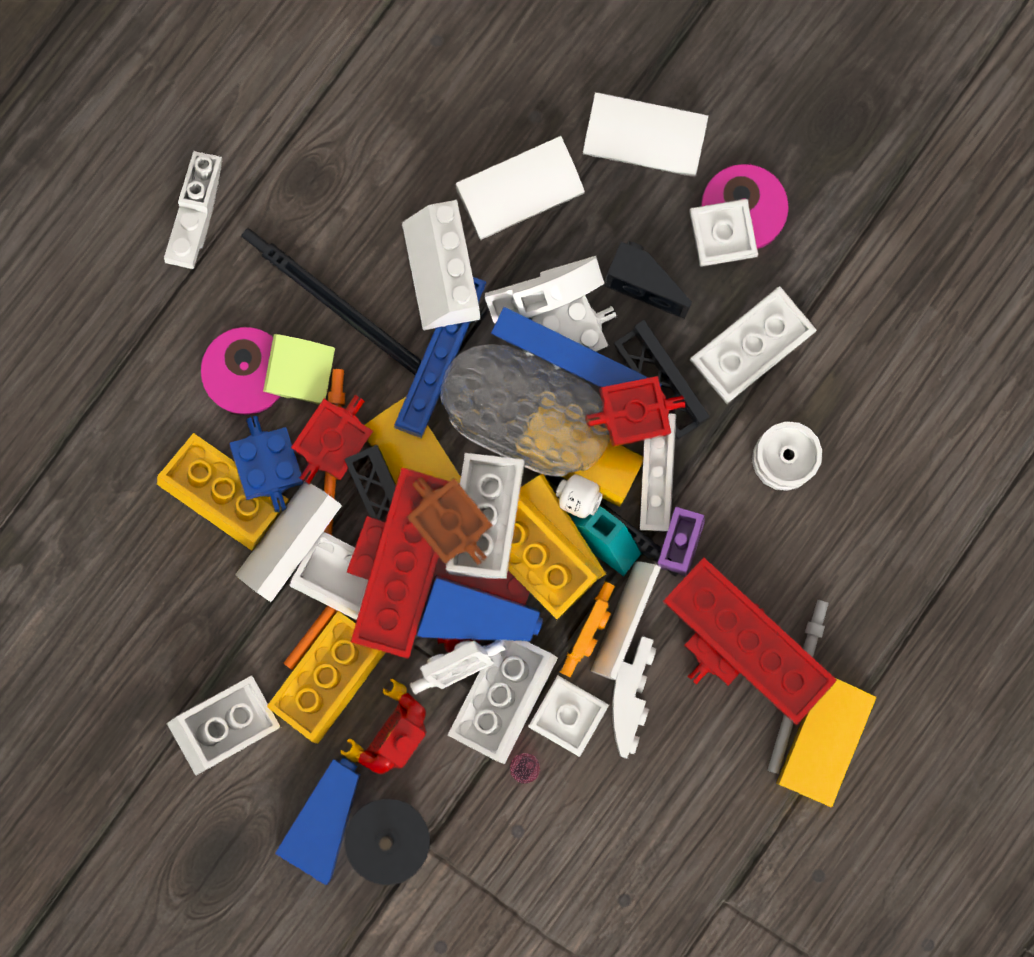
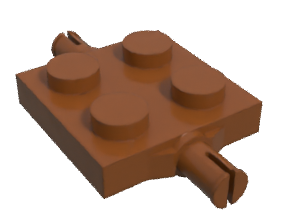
[407,477,493,565]

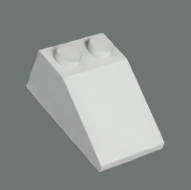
[167,676,280,776]

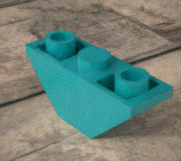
[567,506,641,576]

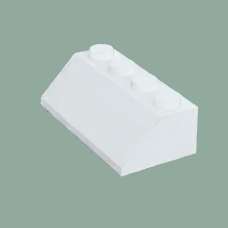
[402,200,480,330]

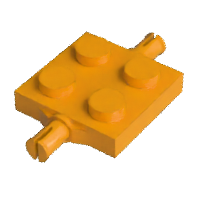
[560,581,616,678]

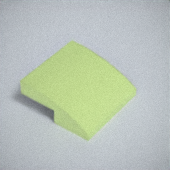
[263,334,335,405]

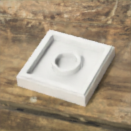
[689,199,758,267]
[528,675,609,757]

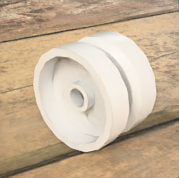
[752,421,822,491]

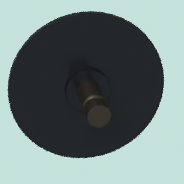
[345,799,430,885]

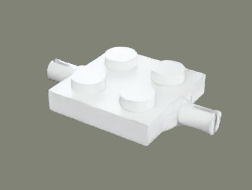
[523,295,617,371]
[410,640,507,694]

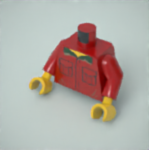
[340,679,426,774]

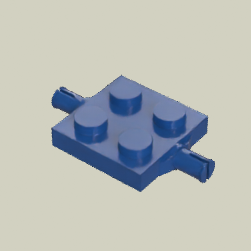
[229,416,303,512]

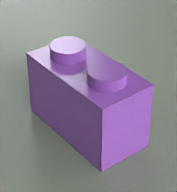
[658,507,705,576]

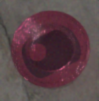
[510,753,540,783]

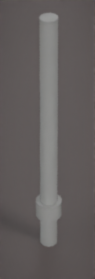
[767,600,829,774]

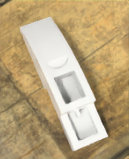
[164,151,222,269]
[485,256,604,323]
[612,636,656,758]

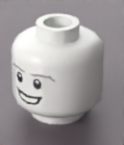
[556,474,603,518]

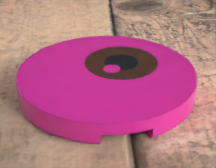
[701,164,788,249]
[201,327,281,415]

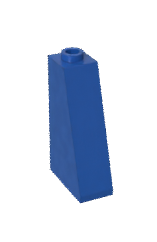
[417,575,543,641]
[275,757,361,886]

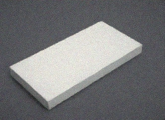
[690,286,817,404]

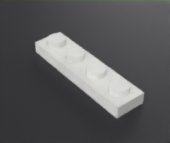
[640,414,676,532]

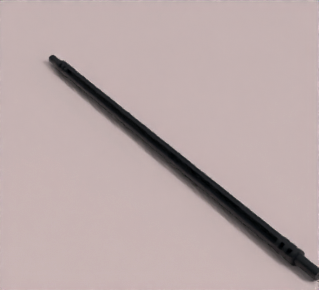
[241,228,678,577]

